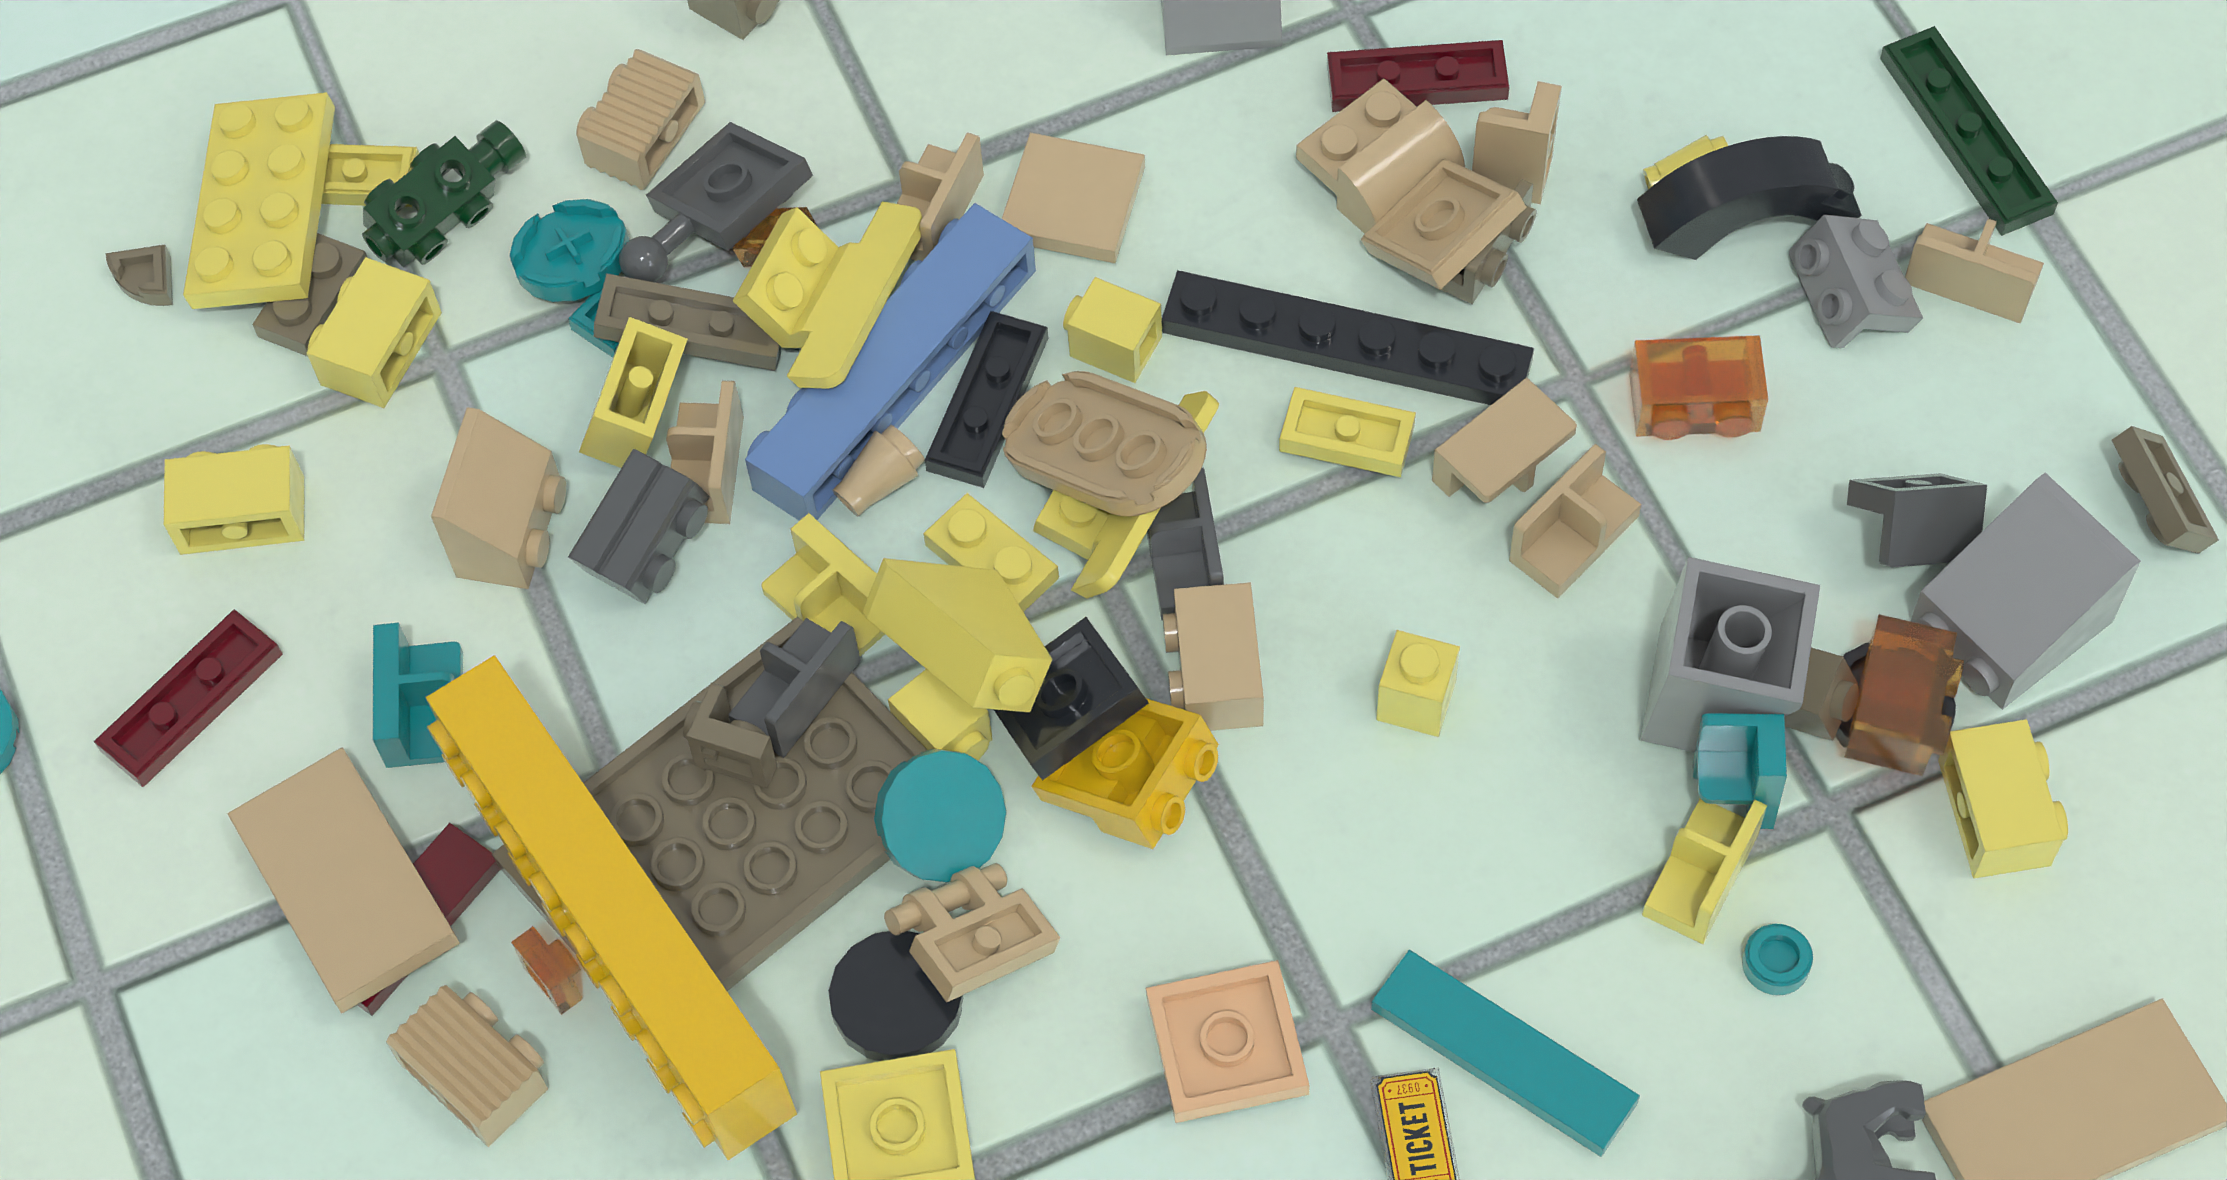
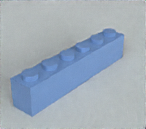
[745,203,1036,521]

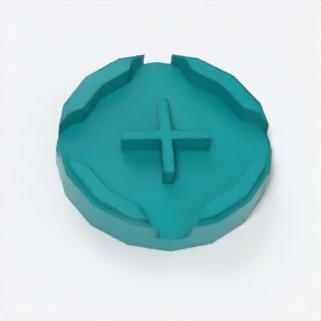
[509,199,630,302]
[874,749,1006,882]

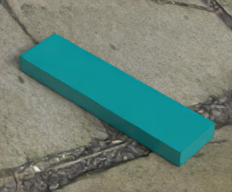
[1371,949,1640,1157]

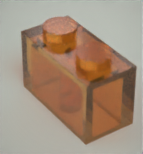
[1629,335,1768,440]
[1844,614,1964,776]

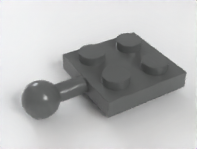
[619,122,813,282]

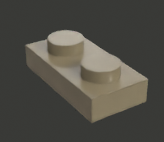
[252,233,368,357]
[2111,426,2219,554]

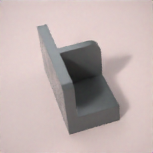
[1147,467,1224,621]
[1847,473,1987,568]
[728,618,861,758]

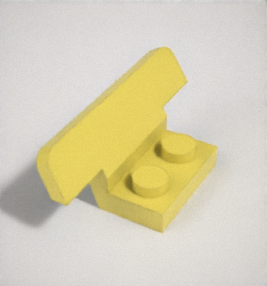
[733,201,923,389]
[1033,391,1219,599]

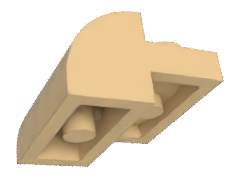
[1296,79,1465,234]

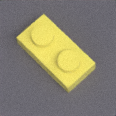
[1279,387,1416,477]
[923,493,1059,612]

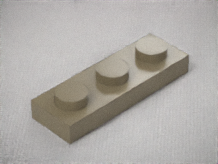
[594,274,781,371]

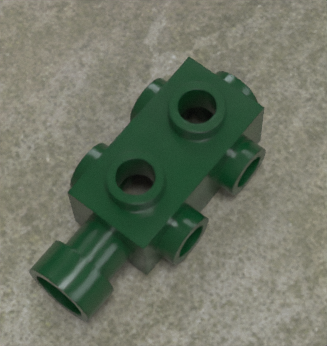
[362,120,526,267]

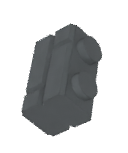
[568,449,710,604]

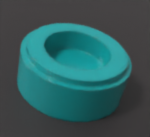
[1742,924,1813,995]

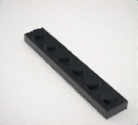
[1162,270,1534,405]

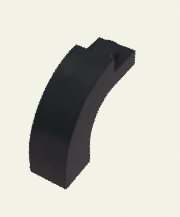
[1637,136,1862,260]

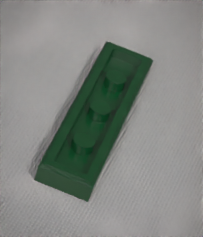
[1880,26,2058,236]

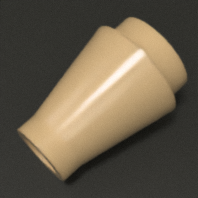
[832,425,925,517]

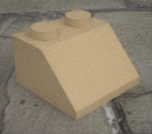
[431,407,566,589]

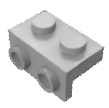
[1789,215,1923,348]

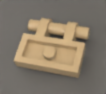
[884,863,1060,1002]

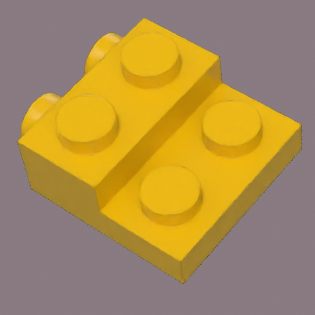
[1031,698,1219,849]

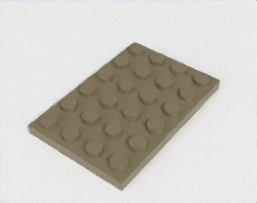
[492,616,927,991]

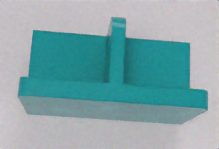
[373,622,463,768]
[1692,713,1787,829]

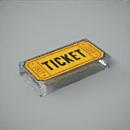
[1371,1067,1460,1180]

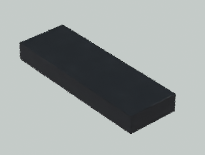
[925,311,1049,488]

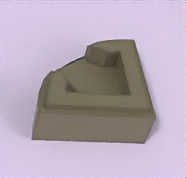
[105,244,173,306]

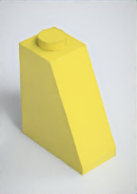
[863,558,1052,712]

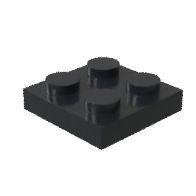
[993,617,1149,781]

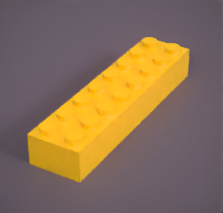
[425,655,797,1160]

